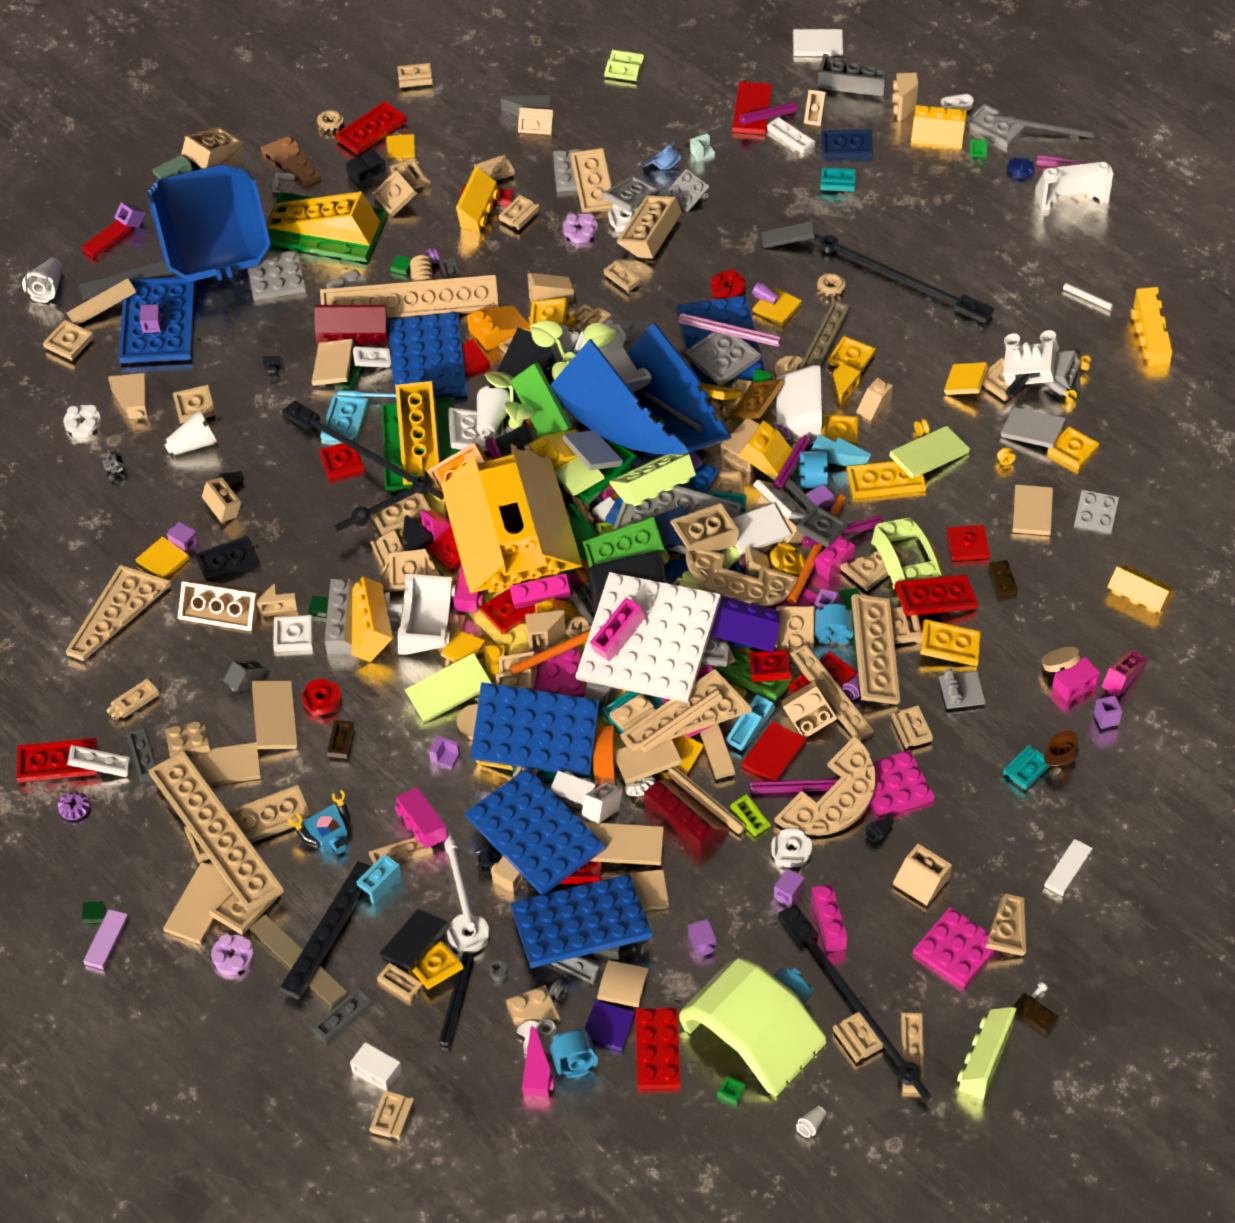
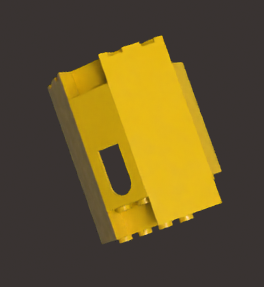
[441,444,582,593]

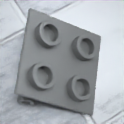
[664,169,710,213]
[1074,490,1119,533]
[939,668,985,709]

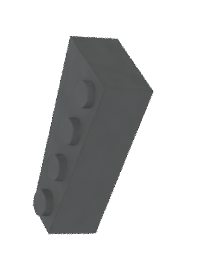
[818,53,887,96]

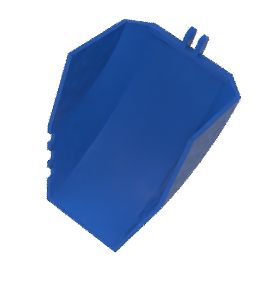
[146,164,271,282]
[551,323,732,455]

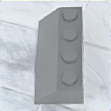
[325,579,356,655]

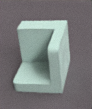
[690,133,715,162]

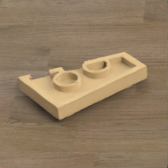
[840,545,908,591]
[984,894,1026,956]

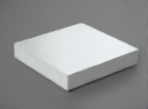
[273,615,313,652]

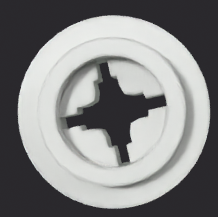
[624,775,656,796]

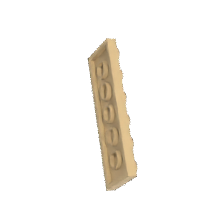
[851,594,900,705]
[184,785,312,863]

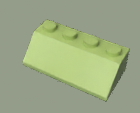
[609,454,696,506]
[957,1007,1016,1100]

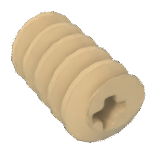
[410,255,433,282]

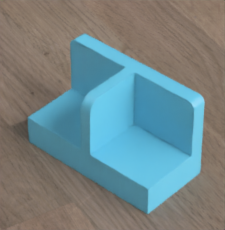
[357,854,401,904]

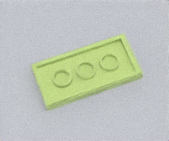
[889,426,970,479]
[405,653,492,723]

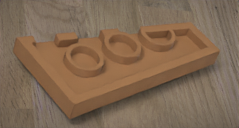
[261,135,321,186]

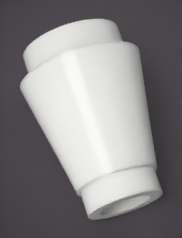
[796,1106,826,1137]

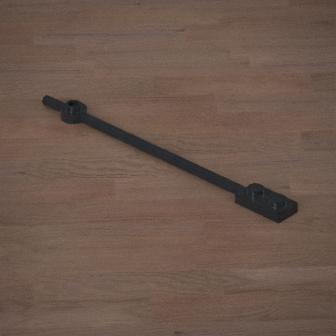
[811,233,994,324]
[282,401,444,500]
[334,425,534,532]
[778,904,932,1101]

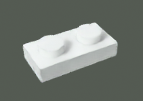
[353,347,391,368]

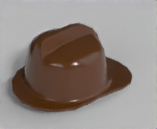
[1044,730,1079,766]

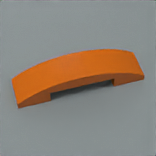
[593,725,617,788]

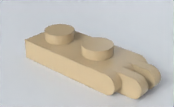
[107,679,160,720]

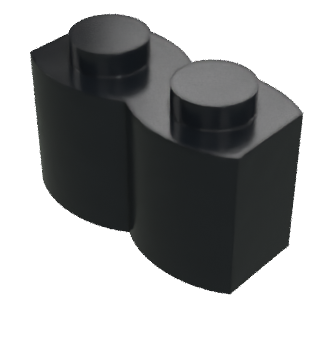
[346,150,386,184]

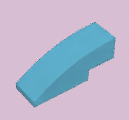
[811,434,871,466]
[725,694,776,751]

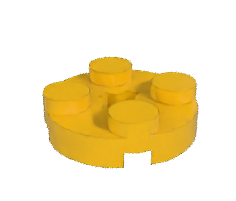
[770,543,805,577]

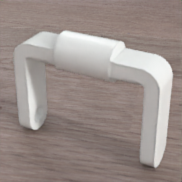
[271,173,295,197]

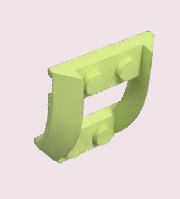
[871,517,946,590]

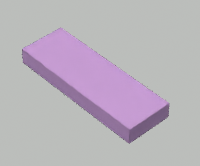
[84,909,129,970]

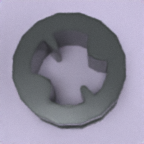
[488,960,508,981]
[549,979,569,1001]

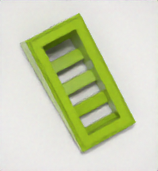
[729,794,771,837]

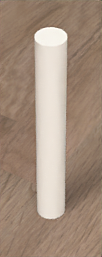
[1063,283,1113,311]

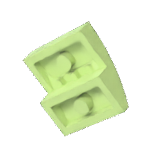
[604,50,644,81]
[554,457,605,496]

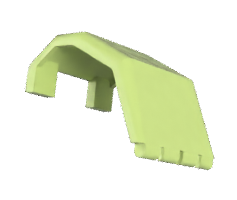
[679,957,826,1096]

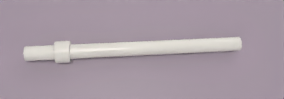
[445,829,474,928]

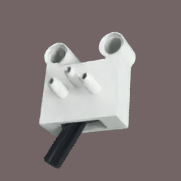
[1003,330,1059,398]

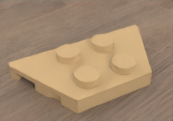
[378,549,441,593]

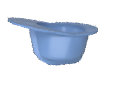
[643,141,681,170]

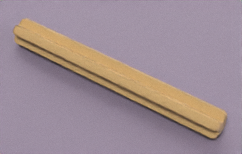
[639,690,723,753]
[667,767,746,834]

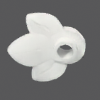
[517,1019,557,1055]

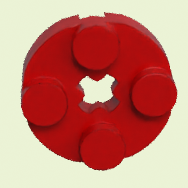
[711,269,746,299]
[302,678,341,716]

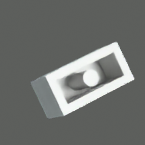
[550,771,596,811]
[582,782,623,823]
[350,1042,402,1091]

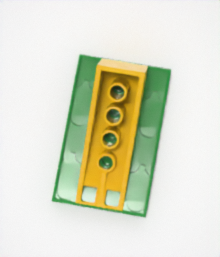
[266,191,388,262]
[382,381,458,491]

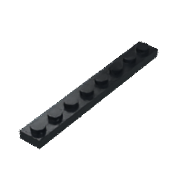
[280,861,371,1000]

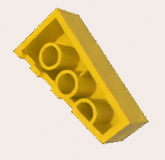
[1130,287,1172,366]
[352,576,393,662]

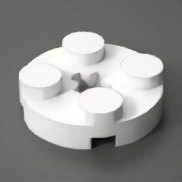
[608,204,638,232]
[64,405,101,437]
[771,828,812,868]
[447,914,489,955]

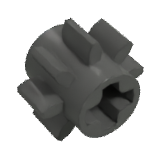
[102,450,126,474]

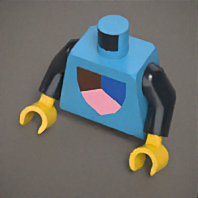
[288,790,351,854]

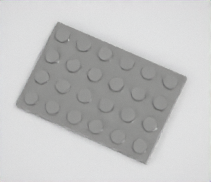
[613,485,742,555]

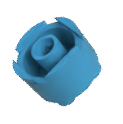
[799,451,828,489]
[815,604,853,645]
[773,968,814,1005]
[550,1028,598,1078]

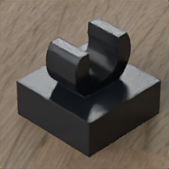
[263,356,283,376]

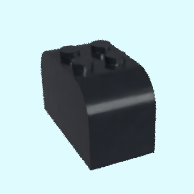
[490,328,557,405]

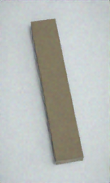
[798,300,850,370]
[250,915,348,1008]

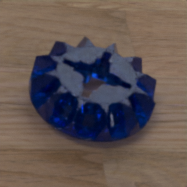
[1007,156,1035,178]

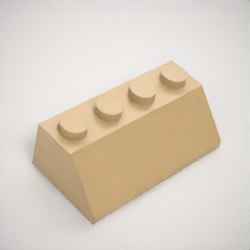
[617,195,682,258]
[178,579,262,631]

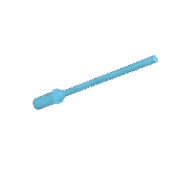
[338,390,396,398]

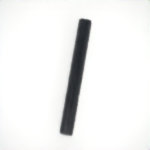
[439,951,474,1047]

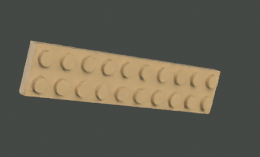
[320,275,498,320]
[148,751,284,913]

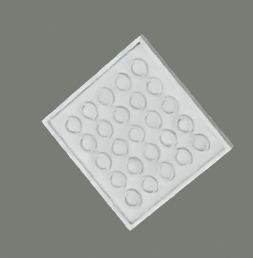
[575,572,721,703]

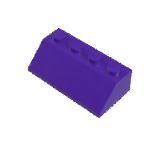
[710,596,780,653]

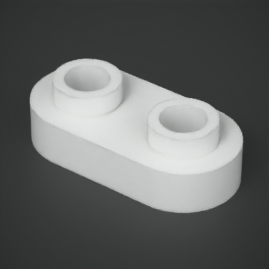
[940,94,974,111]

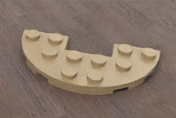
[686,548,798,607]
[775,736,875,836]

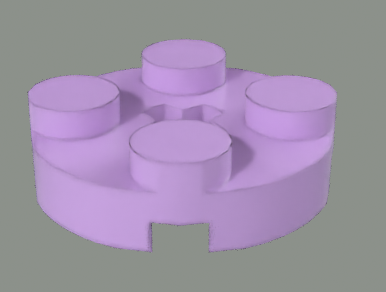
[563,214,598,243]
[211,934,254,975]

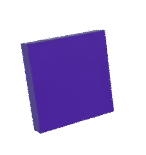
[584,1001,635,1052]

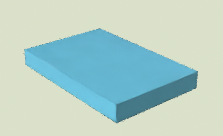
[320,394,369,443]

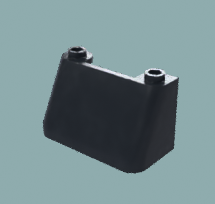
[587,552,669,617]

